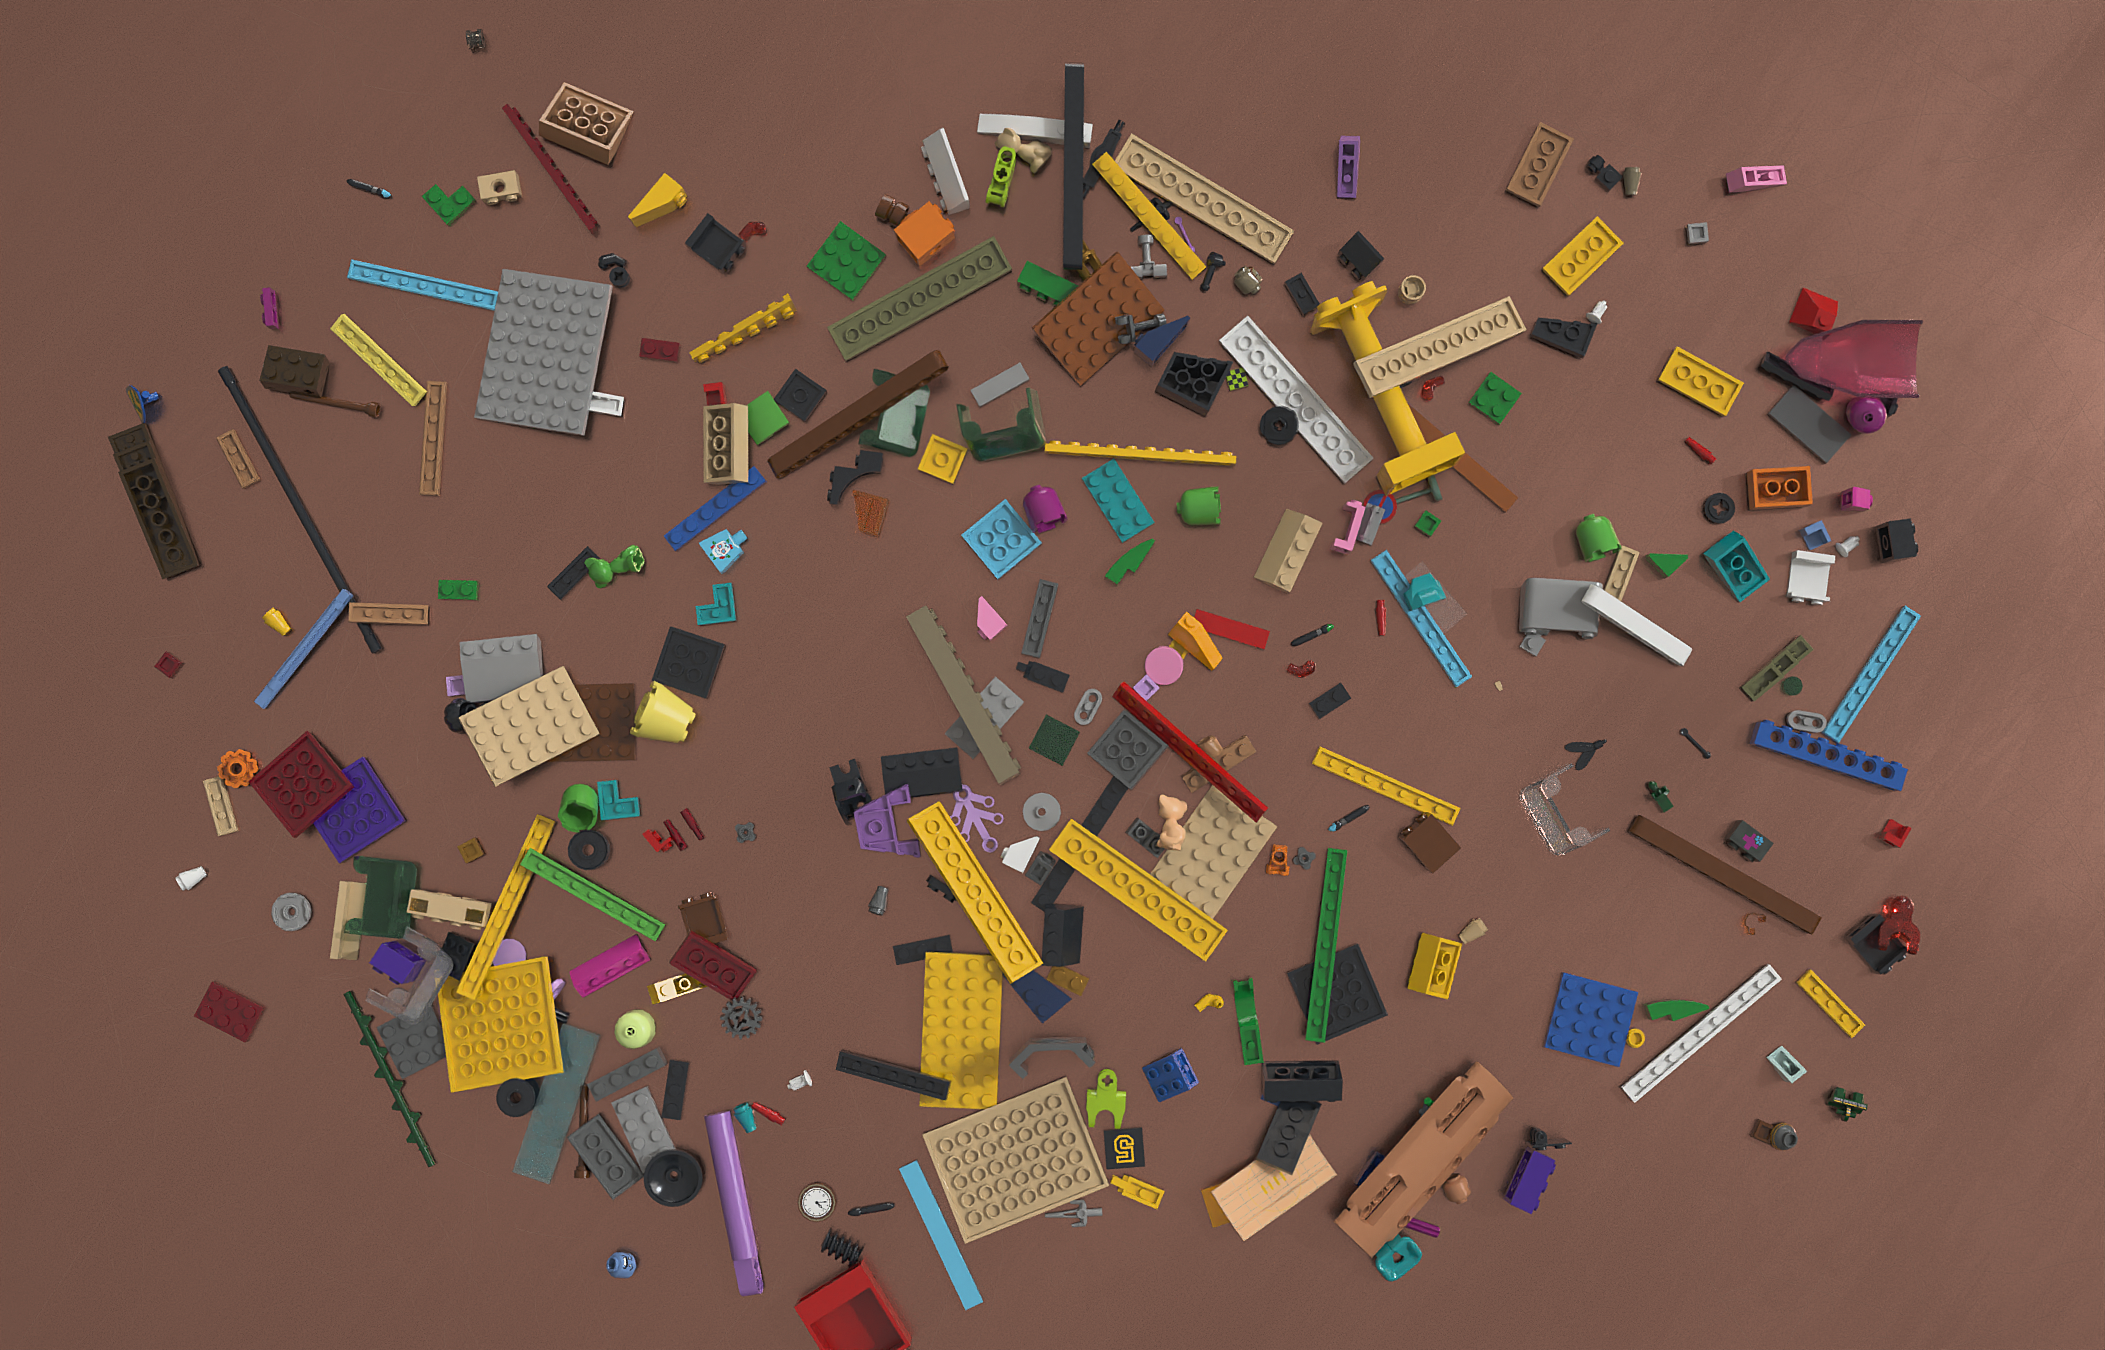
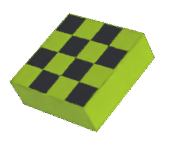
[1226,368,1249,391]

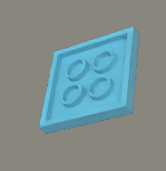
[961,499,1042,580]

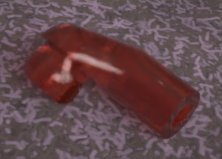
[738,222,766,241]
[1422,375,1445,400]
[1286,660,1316,678]

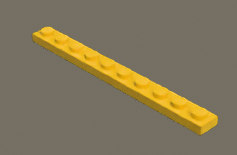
[1045,441,1236,466]
[456,814,556,1000]

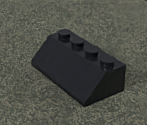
[881,747,963,797]
[1262,1061,1343,1103]

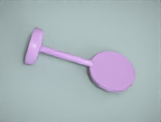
[493,939,565,999]

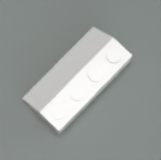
[921,128,970,215]

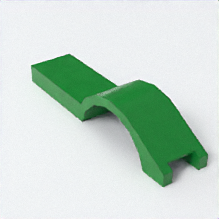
[1233,977,1264,1065]

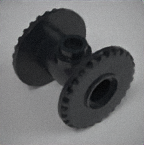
[496,1078,541,1117]

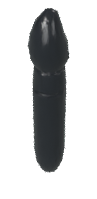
[848,1203,895,1216]

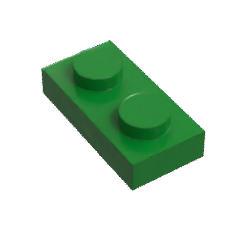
[438,580,478,600]

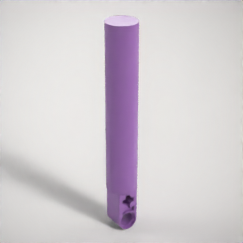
[704,1111,763,1297]

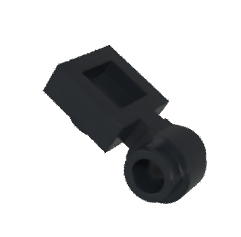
[1586,155,1623,192]

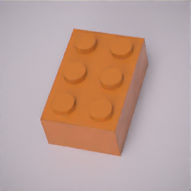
[1747,466,1813,510]

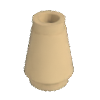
[1459,918,1488,944]

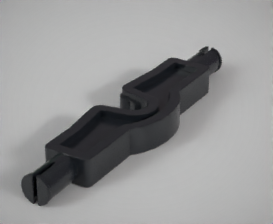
[1083,120,1125,198]

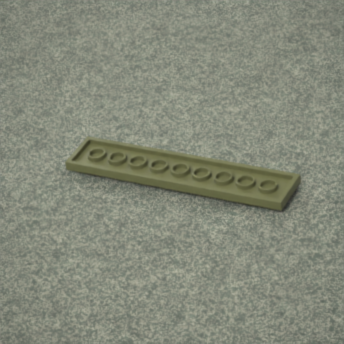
[827,236,1012,361]

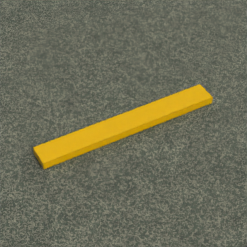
[1312,746,1460,826]

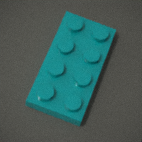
[1082,458,1155,543]

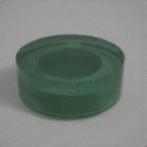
[1782,676,1803,696]

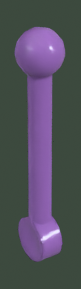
[1174,217,1195,252]

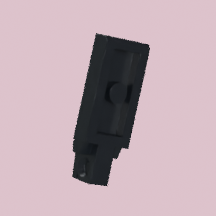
[1016,661,1070,693]

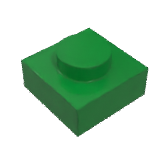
[1414,510,1441,537]

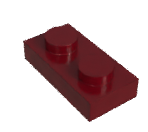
[639,338,680,363]

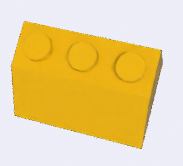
[1407,933,1463,999]

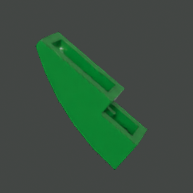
[1104,539,1155,586]
[1643,999,1709,1021]

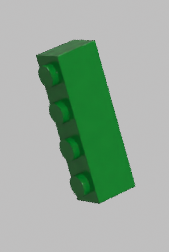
[1017,261,1078,306]

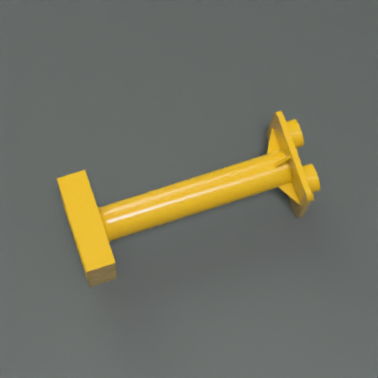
[1310,281,1465,496]

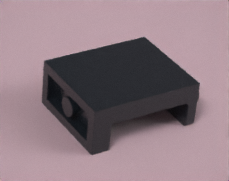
[685,213,746,274]
[1845,914,1910,975]

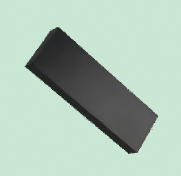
[547,546,600,600]

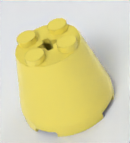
[630,681,696,743]

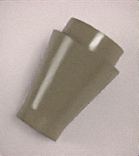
[1623,167,1642,195]

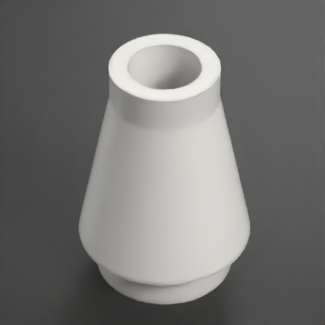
[175,866,207,891]

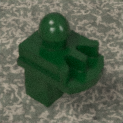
[1648,781,1674,813]

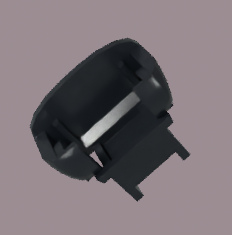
[829,758,872,825]

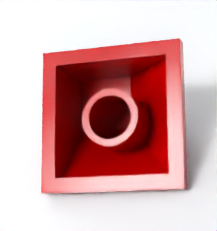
[1788,288,1838,337]

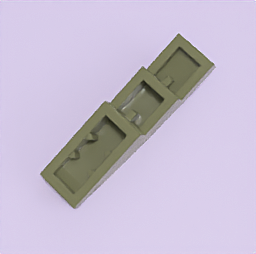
[1742,634,1814,701]

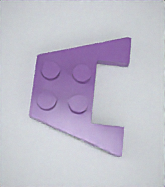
[854,784,921,857]

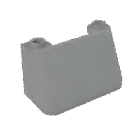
[1519,578,1603,639]

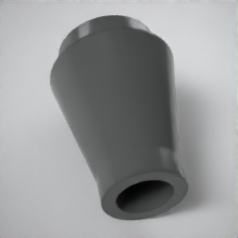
[868,886,889,916]

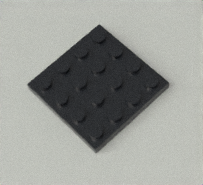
[1287,943,1388,1045]

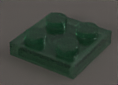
[1029,714,1080,766]

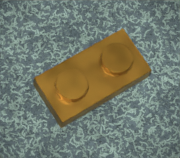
[1046,966,1089,996]

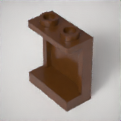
[1399,812,1461,874]
[678,892,729,944]

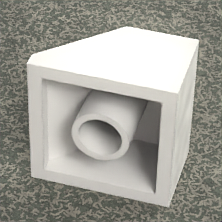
[1001,836,1040,873]

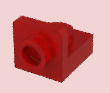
[642,829,673,853]

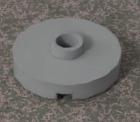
[1023,793,1061,831]
[271,893,311,931]

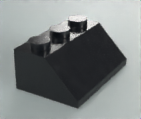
[1041,903,1084,967]

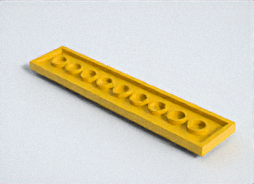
[907,801,1043,984]
[1049,819,1228,961]

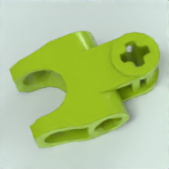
[985,146,1016,208]
[1086,1069,1126,1129]

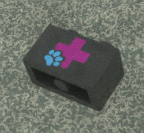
[1724,820,1774,862]

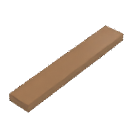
[419,381,447,496]

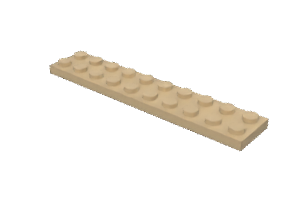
[1115,133,1294,264]
[1353,296,1526,398]

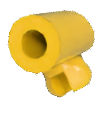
[1194,994,1224,1012]

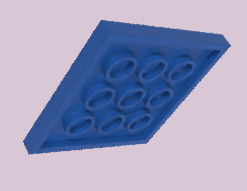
[1543,972,1638,1067]

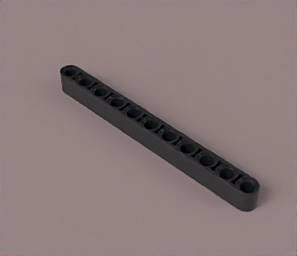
[1063,63,1084,270]

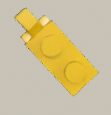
[1110,1175,1165,1209]

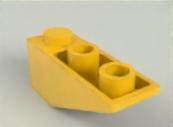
[647,973,708,1004]

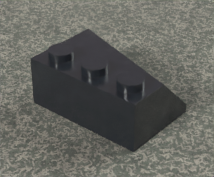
[1155,352,1234,417]

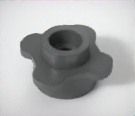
[735,822,756,843]
[1293,847,1316,870]

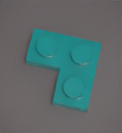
[695,583,737,626]
[597,780,640,820]

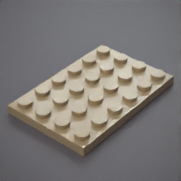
[458,666,600,787]
[1150,785,1277,919]

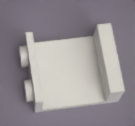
[1786,550,1835,605]

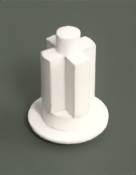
[1586,301,1607,324]
[1836,536,1860,557]
[787,1070,812,1091]

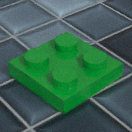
[1468,372,1522,425]

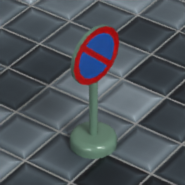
[1363,474,1443,524]

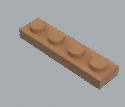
[348,602,428,625]

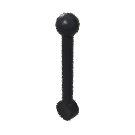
[1680,728,1711,759]

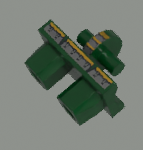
[1826,1087,1868,1122]

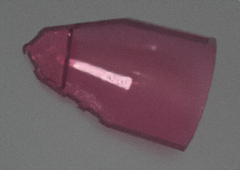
[1785,320,1923,398]

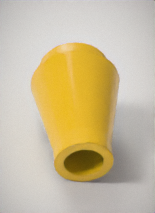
[262,608,291,636]

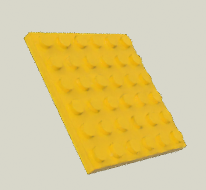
[436,957,564,1093]

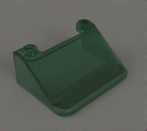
[858,369,930,457]
[344,856,417,939]

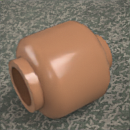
[1442,1173,1471,1204]

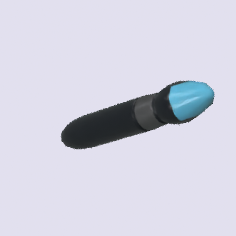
[346,179,391,198]
[1329,805,1370,832]

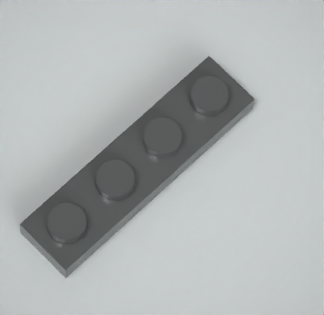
[1021,579,1058,658]

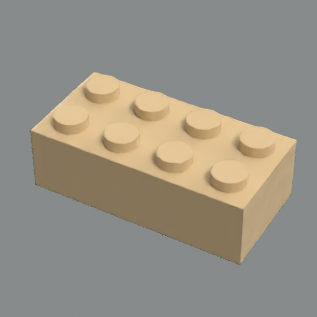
[703,403,748,485]

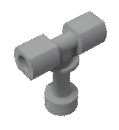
[1131,235,1167,279]

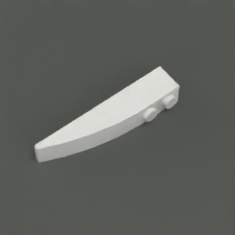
[977,114,1093,148]

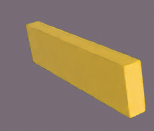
[1796,969,1865,1038]

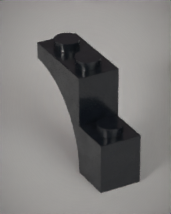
[827,450,884,507]

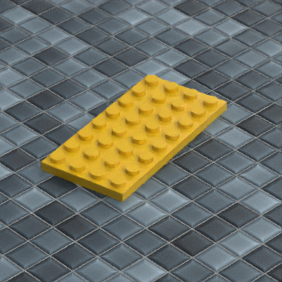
[919,952,1003,1109]

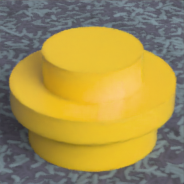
[1626,1028,1645,1048]

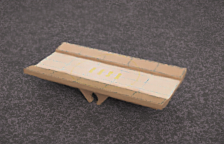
[1211,1134,1337,1241]

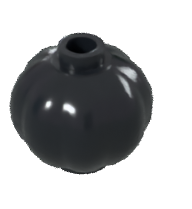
[444,698,477,734]

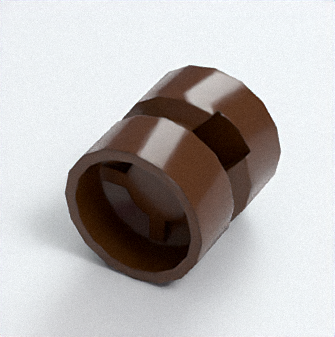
[875,194,910,227]

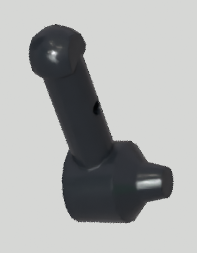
[1200,252,1226,291]

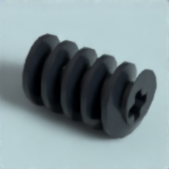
[821,1229,864,1268]

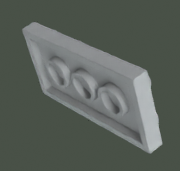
[945,676,1024,759]
[611,1086,676,1173]

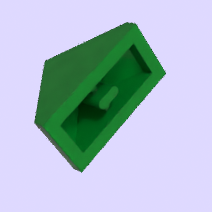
[1646,553,1688,579]

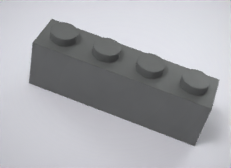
[587,1046,668,1102]

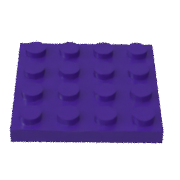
[313,757,406,863]

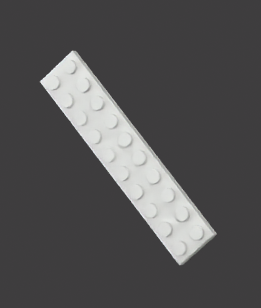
[1219,316,1374,484]

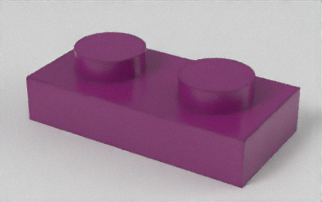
[260,287,279,329]

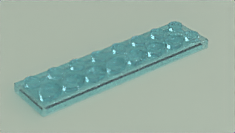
[512,1023,600,1184]

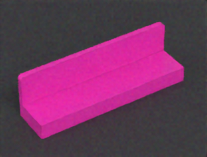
[569,934,650,998]

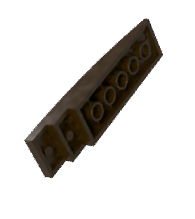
[108,423,199,579]

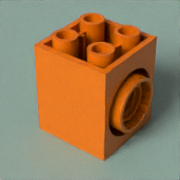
[894,201,955,267]

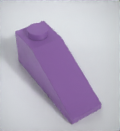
[1337,136,1360,198]

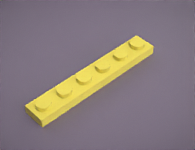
[330,314,427,406]

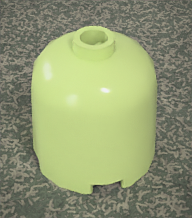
[614,1010,655,1049]

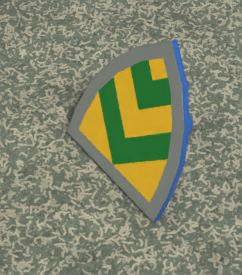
[126,385,159,423]

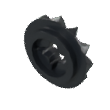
[1704,493,1735,523]

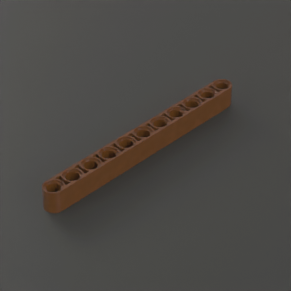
[767,350,949,478]
[1629,815,1822,935]

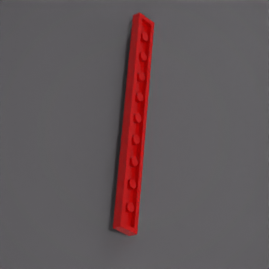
[1112,682,1268,823]

